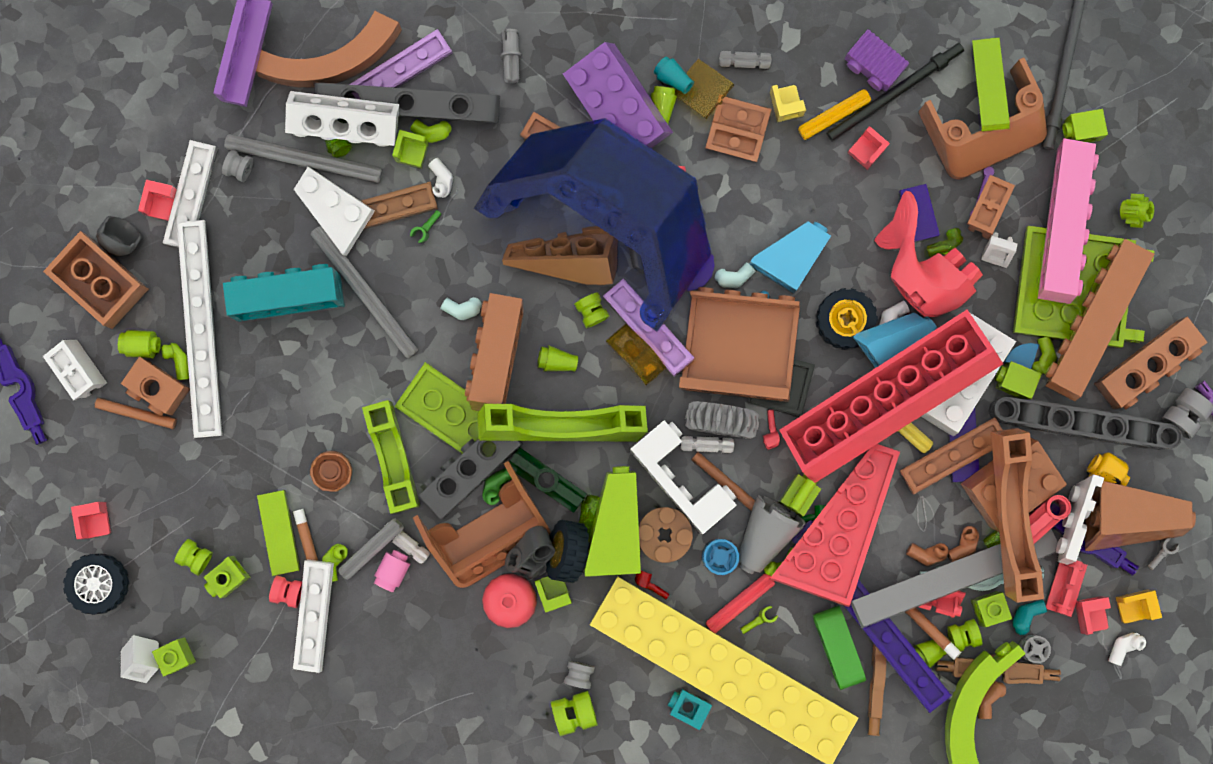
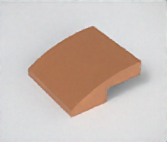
[705,95,772,162]

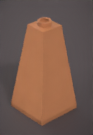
[1085,481,1196,551]

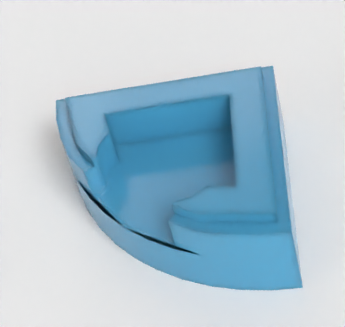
[1004,343,1039,369]

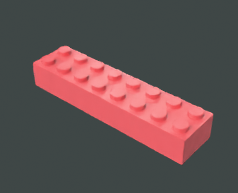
[779,310,1003,483]

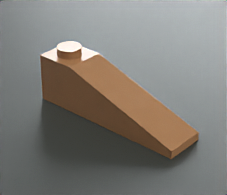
[502,226,618,285]

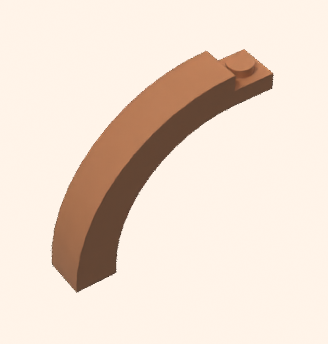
[256,11,402,87]

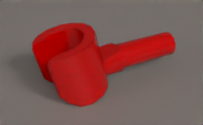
[635,571,669,599]

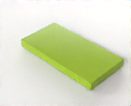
[394,362,496,457]

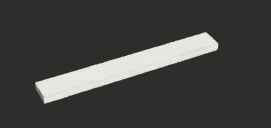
[177,220,223,438]

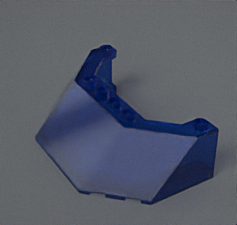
[474,118,712,332]

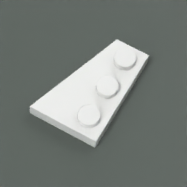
[294,167,375,256]
[1056,475,1104,565]

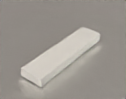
[163,140,218,248]
[293,559,334,673]

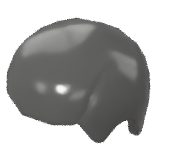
[96,216,141,256]

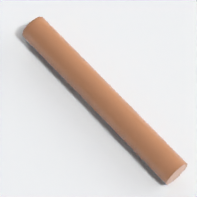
[95,398,177,429]
[691,452,755,511]

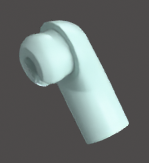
[440,297,482,320]

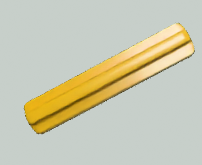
[798,89,871,140]

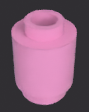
[374,550,411,592]

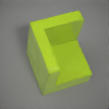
[392,130,429,169]
[534,576,572,613]

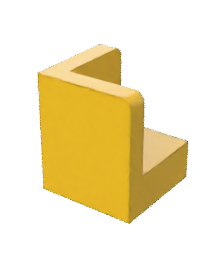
[1116,590,1162,623]

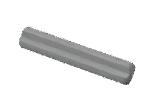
[338,518,404,580]

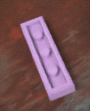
[349,29,452,99]
[603,279,695,377]

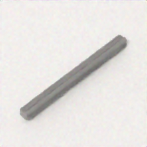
[224,134,382,183]
[311,226,418,358]

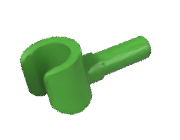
[410,210,441,243]

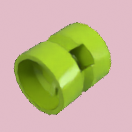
[551,691,598,736]

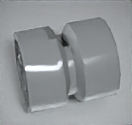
[1162,388,1213,440]

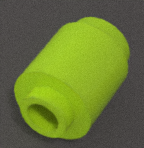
[117,330,161,358]

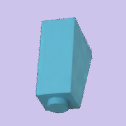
[749,221,831,294]
[853,313,937,368]

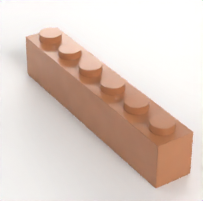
[1045,239,1155,401]

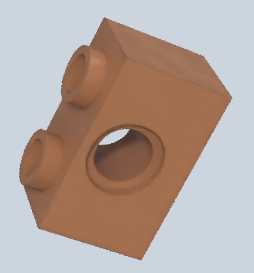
[121,357,190,416]

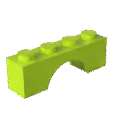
[362,400,421,514]

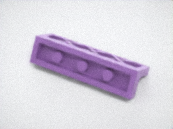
[213,0,273,107]

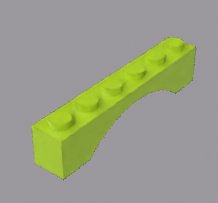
[477,404,648,442]

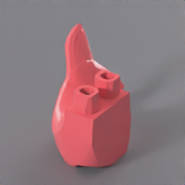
[874,191,983,317]

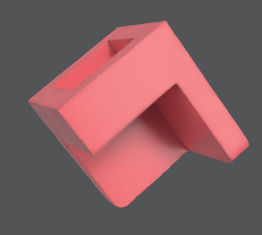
[847,126,890,170]
[138,180,177,221]
[71,502,111,539]
[1075,596,1111,635]

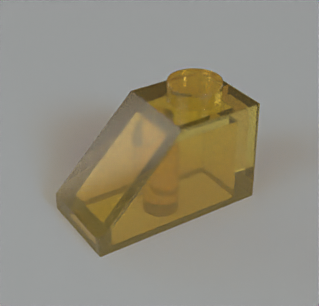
[606,324,666,385]

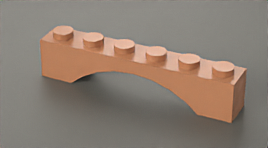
[991,428,1044,603]

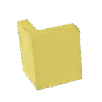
[770,85,806,122]

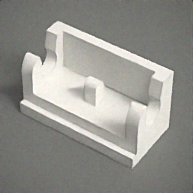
[43,340,107,400]

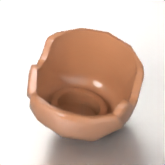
[310,451,352,492]

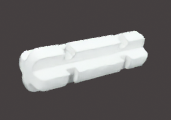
[681,436,734,453]
[386,522,430,564]

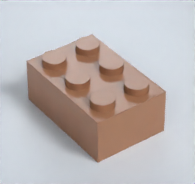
[43,231,149,329]
[961,438,1067,533]

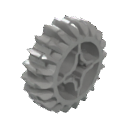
[685,401,759,439]

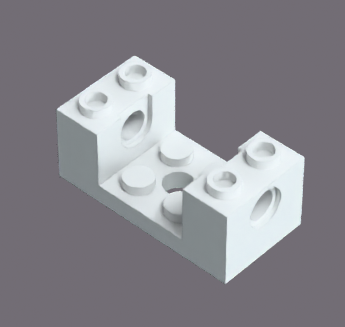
[630,420,737,534]

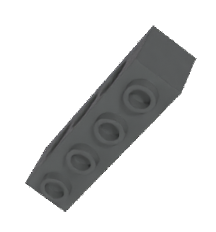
[418,439,523,519]

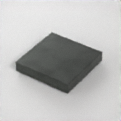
[749,359,815,417]

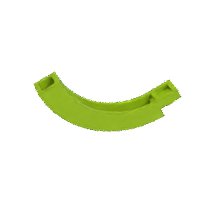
[945,641,1026,764]

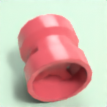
[269,575,302,608]

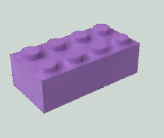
[563,42,673,163]

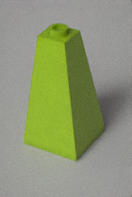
[583,466,641,577]

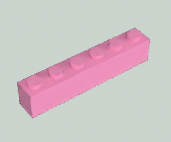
[1038,138,1099,304]

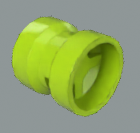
[574,292,610,328]
[174,539,213,576]
[947,619,983,651]

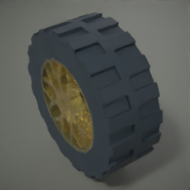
[546,519,589,583]

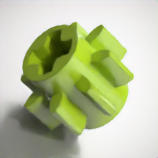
[1120,194,1154,228]

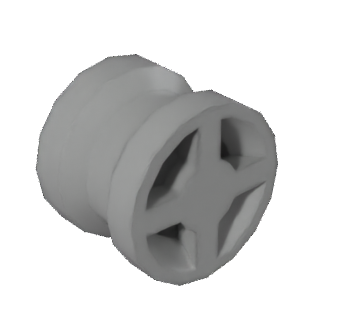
[222,150,253,183]
[1019,634,1051,663]
[564,661,595,689]

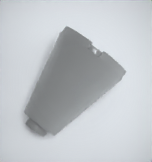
[739,495,805,574]

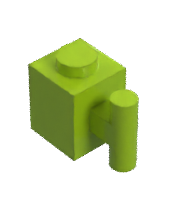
[778,474,821,517]

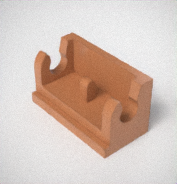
[967,175,1015,240]

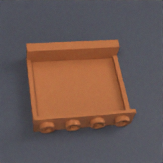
[679,287,800,402]

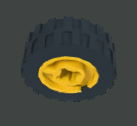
[816,288,878,350]

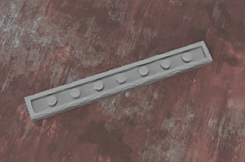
[851,529,1058,628]

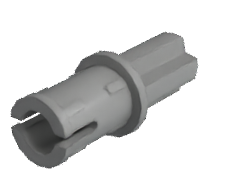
[500,29,522,84]

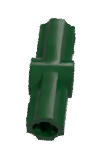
[509,448,587,513]

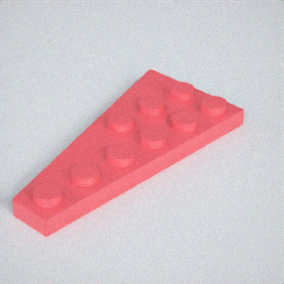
[770,444,900,607]

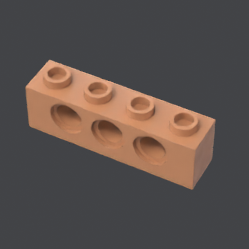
[1094,316,1208,410]

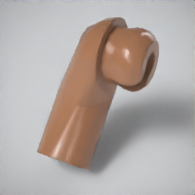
[948,526,979,562]
[906,543,949,566]
[978,681,1006,719]

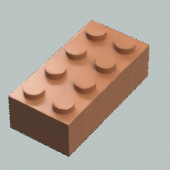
[465,293,524,411]

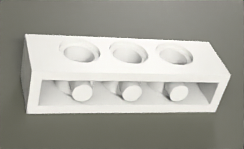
[285,91,399,147]

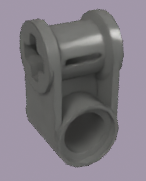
[505,526,555,579]

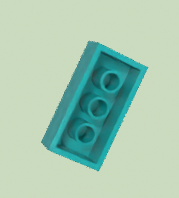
[223,264,345,322]

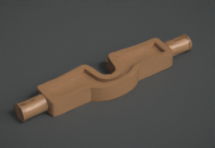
[868,644,886,736]
[935,654,1061,684]

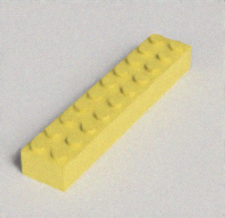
[590,576,858,764]

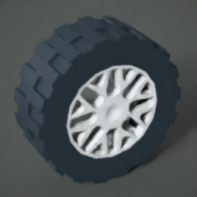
[63,553,129,615]

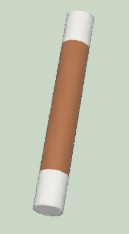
[293,509,318,561]
[905,608,962,660]

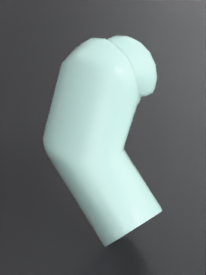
[714,262,756,289]

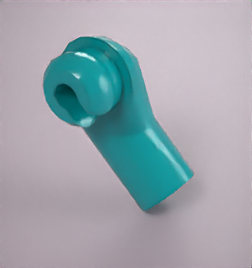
[1012,599,1047,635]

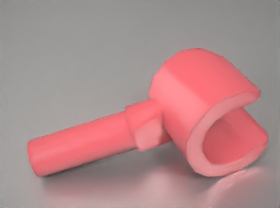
[762,410,780,450]

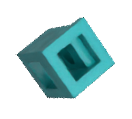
[667,688,712,730]

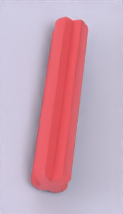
[706,574,775,633]

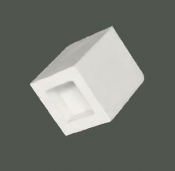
[121,635,159,683]

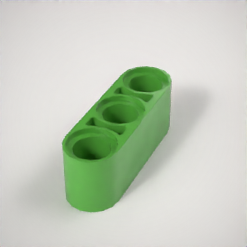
[813,605,866,690]

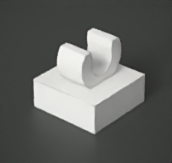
[981,232,1017,268]

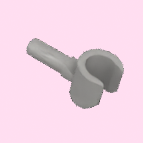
[1148,537,1179,570]

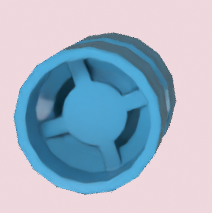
[702,539,739,575]

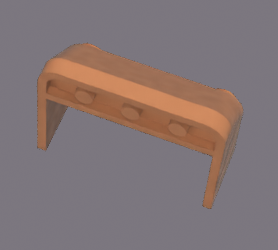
[918,58,1047,180]
[413,461,550,588]

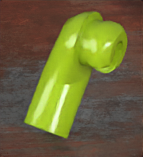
[1032,337,1057,374]
[161,343,189,380]

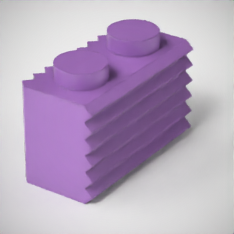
[845,29,909,92]

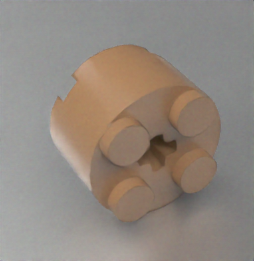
[639,507,693,563]

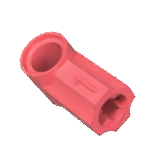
[1029,495,1071,544]

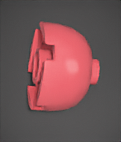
[482,573,537,628]

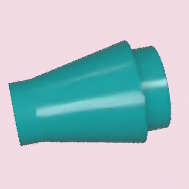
[654,56,694,94]

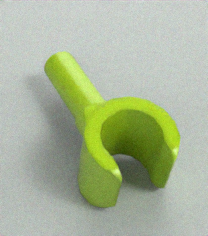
[740,606,778,634]

